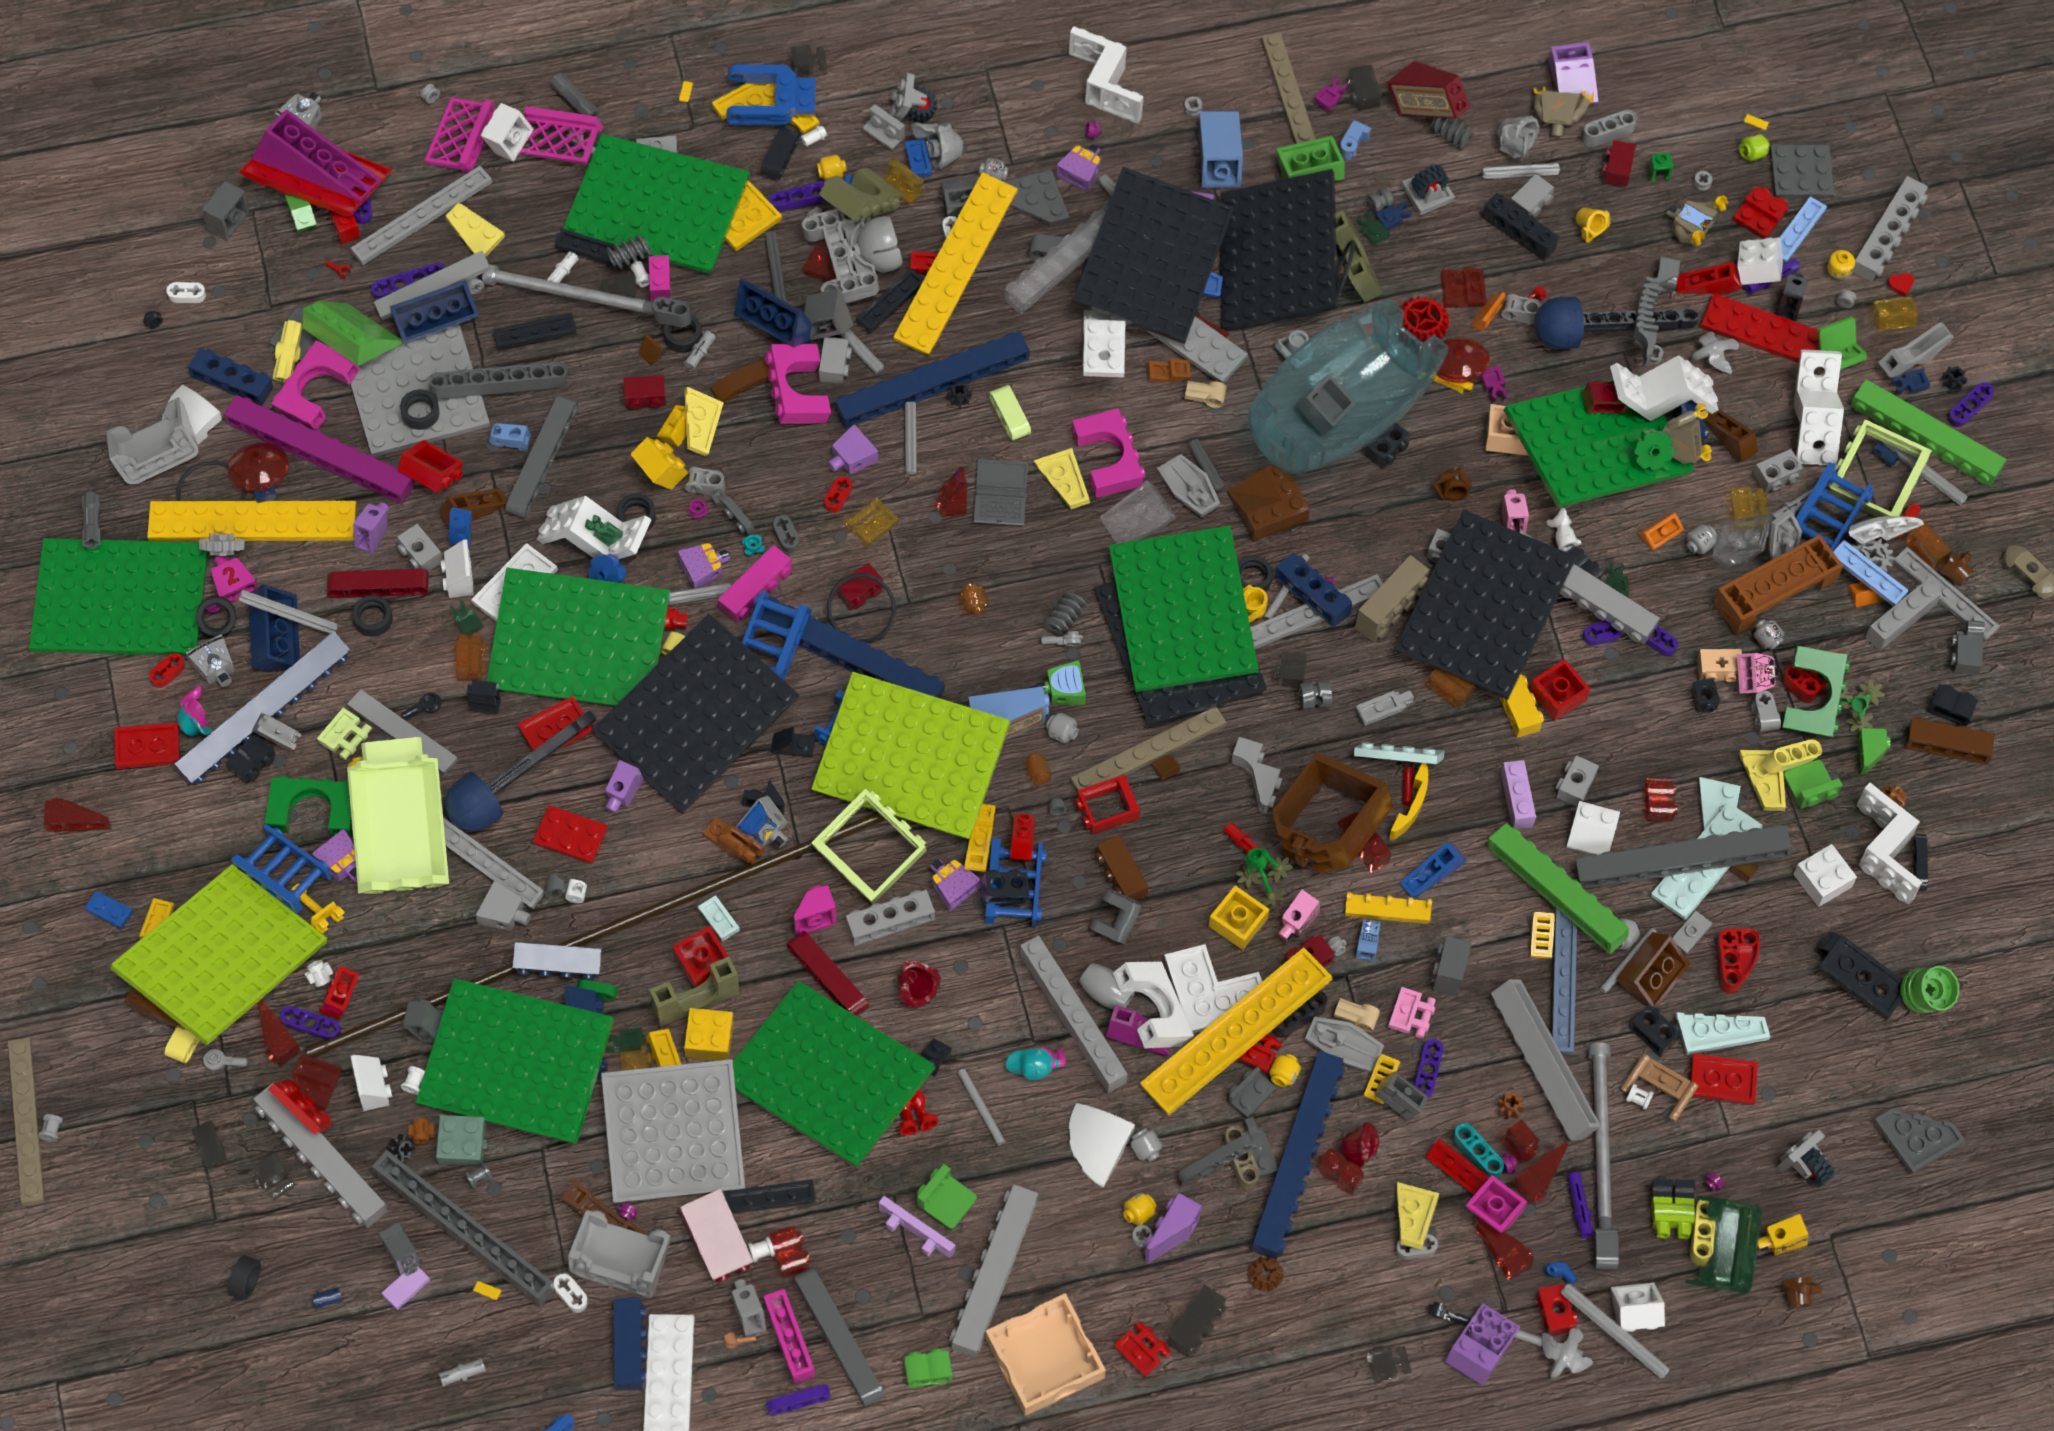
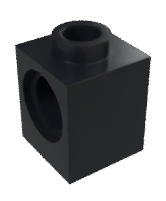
[1691,678,1720,713]

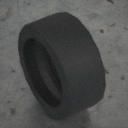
[663,315,702,352]
[400,389,440,430]
[617,493,656,532]
[1238,556,1273,592]
[196,595,236,637]
[352,595,393,637]
[227,1255,261,1300]

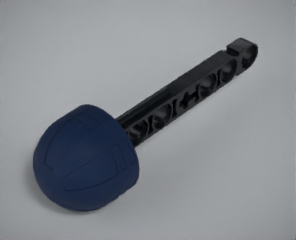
[1534,297,1699,349]
[445,710,597,831]

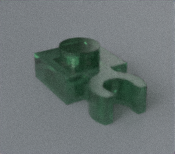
[1357,211,1390,246]
[585,515,623,546]
[1606,563,1629,598]
[450,600,483,638]
[607,1027,645,1053]

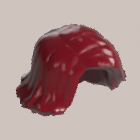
[896,959,941,1009]
[1341,1122,1379,1171]

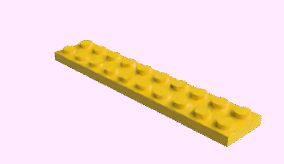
[893,172,1018,357]
[147,501,357,541]
[1140,948,1333,1116]

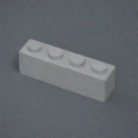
[1866,579,1942,651]

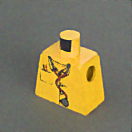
[1756,1214,1808,1255]

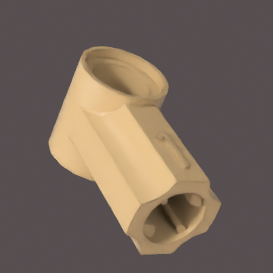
[1185,381,1227,408]
[1334,998,1380,1033]

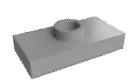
[637,136,677,153]
[1672,911,1713,955]

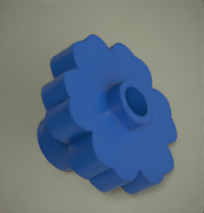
[588,554,626,583]

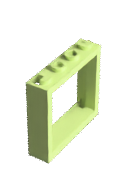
[1827,420,1932,517]
[812,789,927,904]

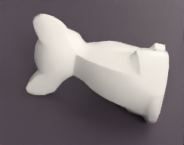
[1546,508,1582,552]

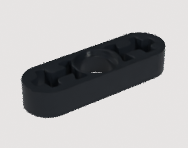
[1913,834,1928,892]

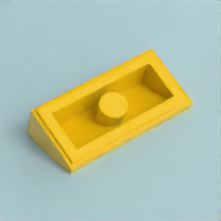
[657,405,687,446]

